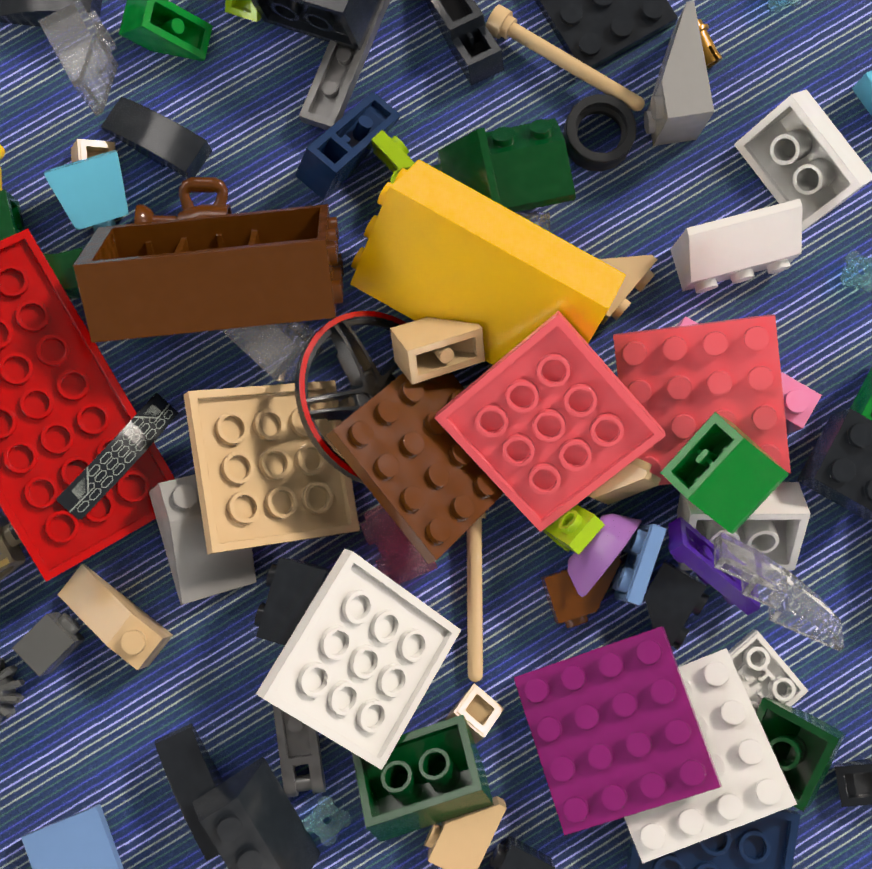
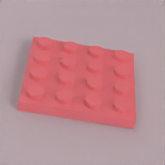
[435,311,666,532]
[613,314,791,485]

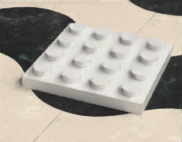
[256,549,461,770]
[624,648,797,863]

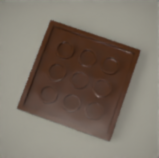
[326,372,504,564]

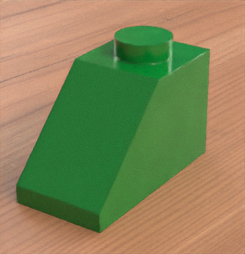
[118,0,213,61]

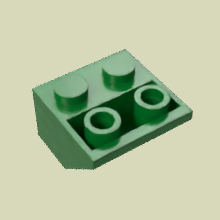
[660,412,789,534]

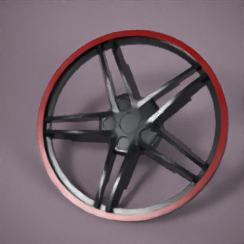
[295,311,406,484]

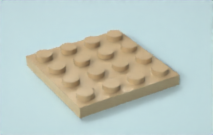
[183,380,360,555]

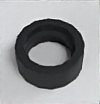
[563,94,637,172]

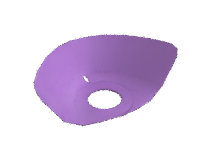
[568,513,642,597]

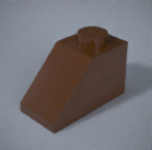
[540,555,621,628]

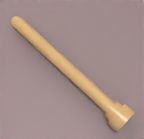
[485,4,645,111]
[467,509,489,682]

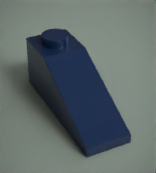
[295,92,401,200]

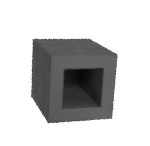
[12,612,85,677]

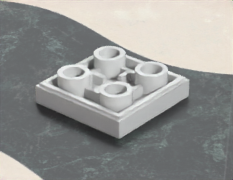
[728,629,808,712]

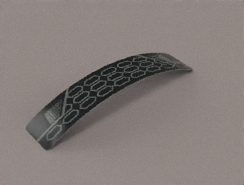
[56,393,178,520]

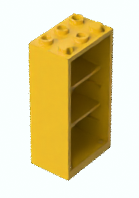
[350,160,626,365]

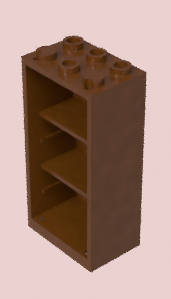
[73,204,344,343]

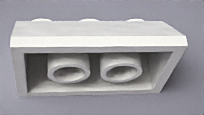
[734,89,872,231]
[670,199,803,293]
[677,482,810,570]

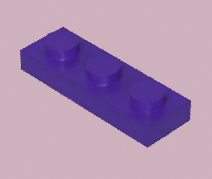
[668,516,761,615]

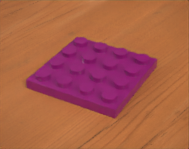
[513,626,722,836]

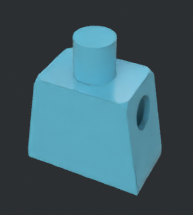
[44,150,129,232]

